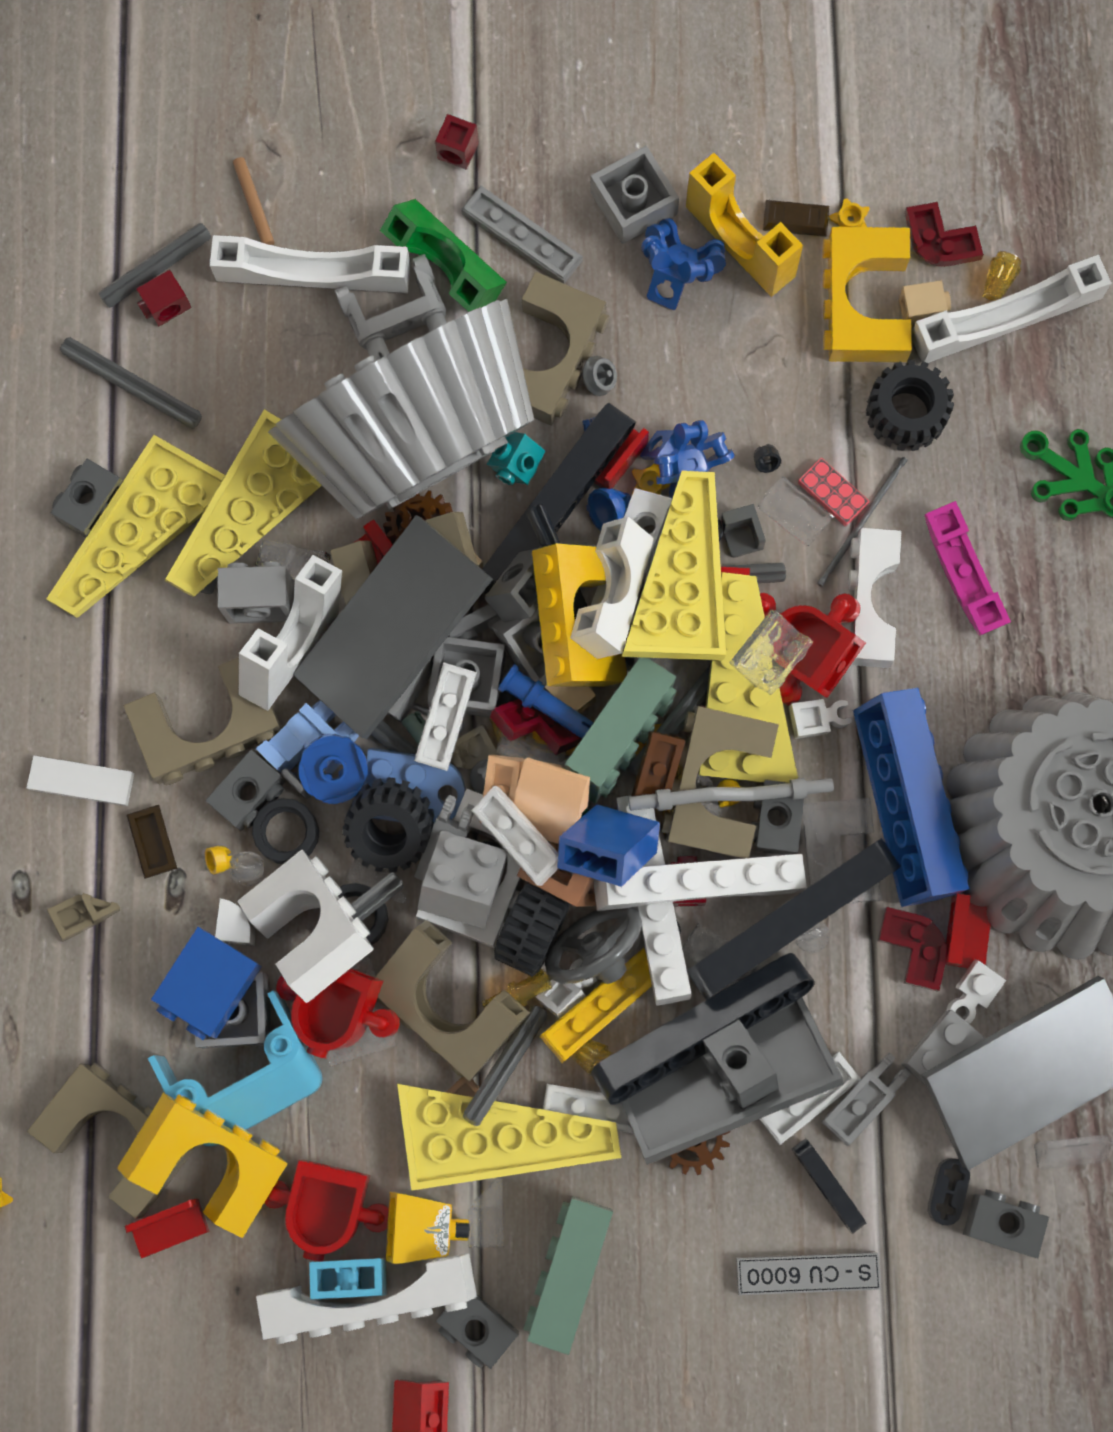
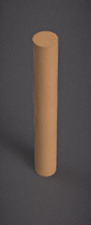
[233,157,275,246]

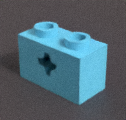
[310,1258,387,1299]

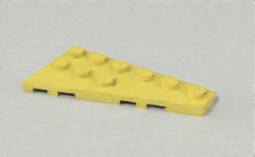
[164,409,322,597]
[46,435,225,618]
[621,471,726,660]
[698,572,798,783]
[397,1084,621,1191]

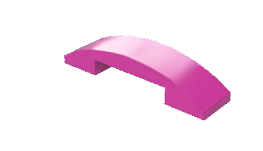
[924,501,1011,636]

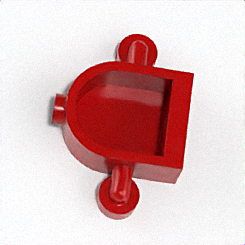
[768,593,866,706]
[276,968,400,1059]
[264,1160,389,1262]

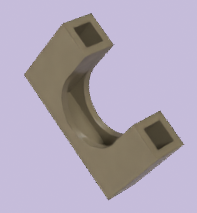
[522,271,609,426]
[330,511,478,605]
[123,657,282,785]
[661,706,779,859]
[376,920,530,1081]
[27,1063,195,1219]

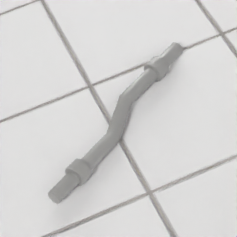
[628,778,834,811]

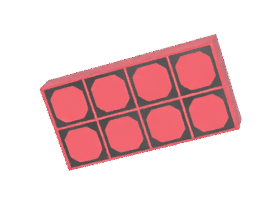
[798,457,870,527]

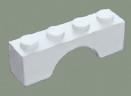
[570,517,654,659]
[848,528,901,668]

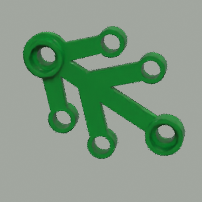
[1020,429,1113,521]

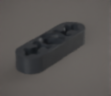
[791,1138,867,1234]

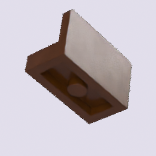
[631,730,685,797]

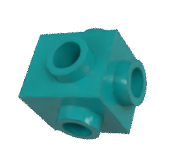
[486,432,546,485]

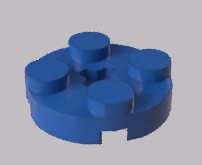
[299,734,368,804]

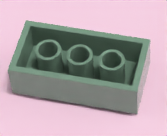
[564,657,677,804]
[523,1196,613,1355]

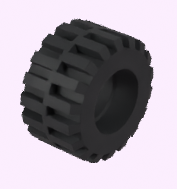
[866,360,954,451]
[342,778,434,873]
[494,882,570,977]

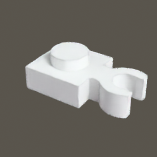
[788,699,852,739]
[535,959,597,1019]
[946,959,1006,1024]

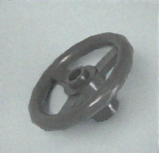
[545,907,642,984]

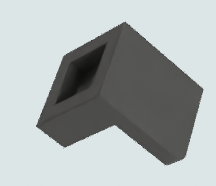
[720,504,766,558]

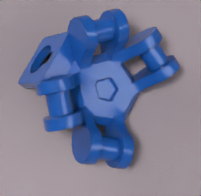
[641,218,726,310]
[640,420,735,498]

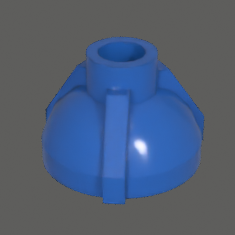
[586,488,631,531]

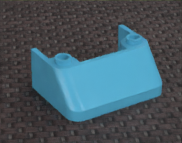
[148,990,322,1146]

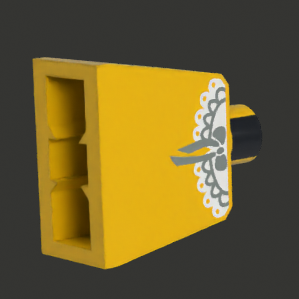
[385,1192,470,1264]

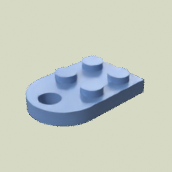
[363,748,466,823]

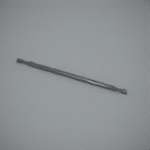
[817,457,908,587]

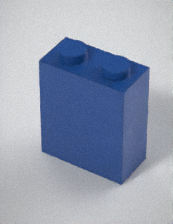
[557,804,660,887]
[151,927,262,1040]

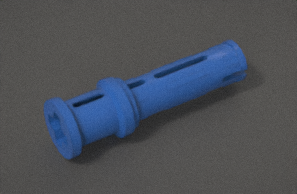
[498,664,594,739]

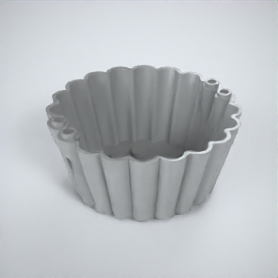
[268,299,534,519]
[946,691,1113,960]

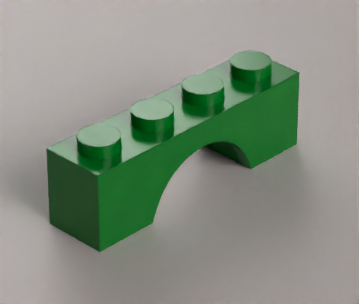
[380,199,507,312]

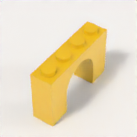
[686,153,803,297]
[822,227,912,362]
[532,544,627,687]
[117,1093,288,1238]

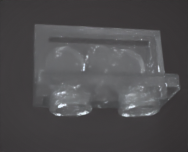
[729,609,813,695]

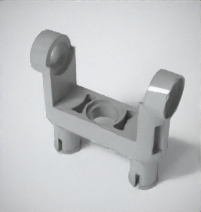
[334,254,447,361]

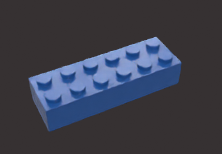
[853,687,969,908]

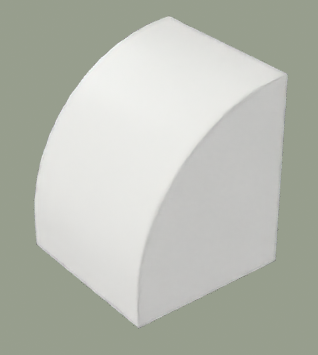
[215,899,256,946]

